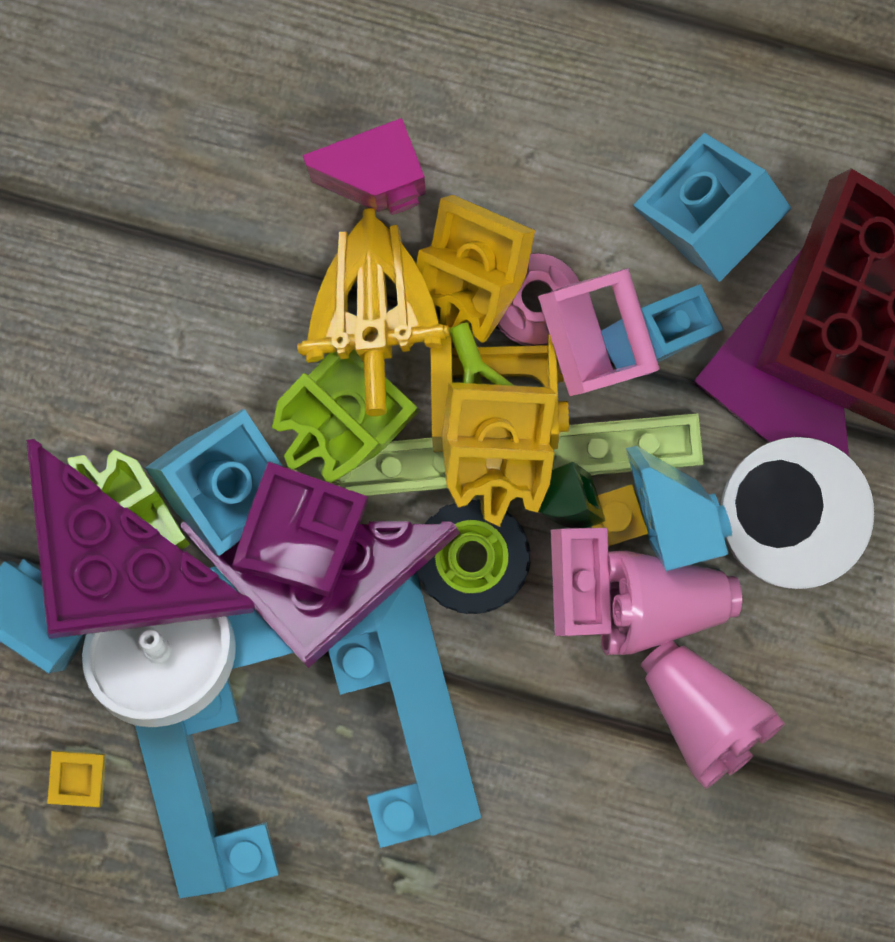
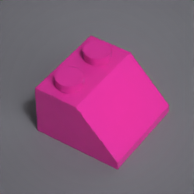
[302,118,426,215]

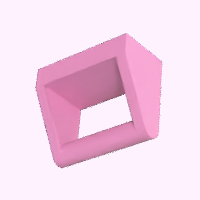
[538,268,660,396]
[551,528,612,636]

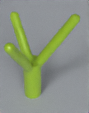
[450,322,514,386]

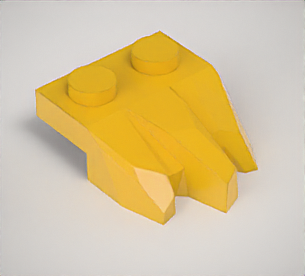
[416,195,535,343]
[442,382,557,527]

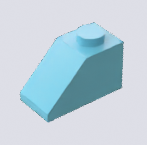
[601,284,723,369]

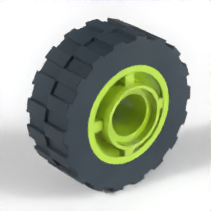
[417,499,531,614]

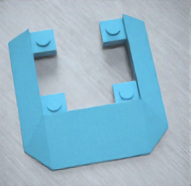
[135,566,481,898]

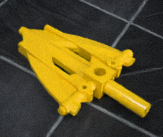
[297,208,450,416]

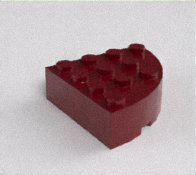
[756,168,895,431]

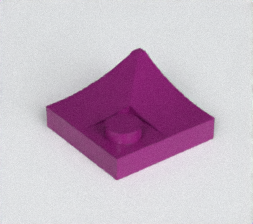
[232,462,368,598]

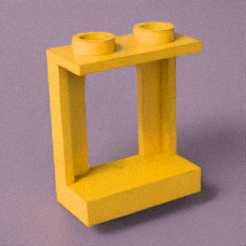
[431,334,569,452]

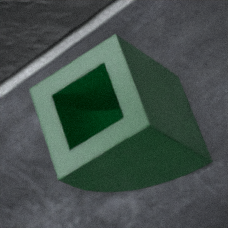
[538,462,605,528]

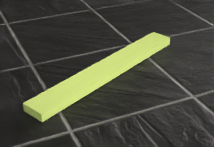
[287,413,703,496]

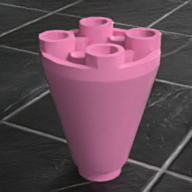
[601,551,742,655]
[641,641,785,789]

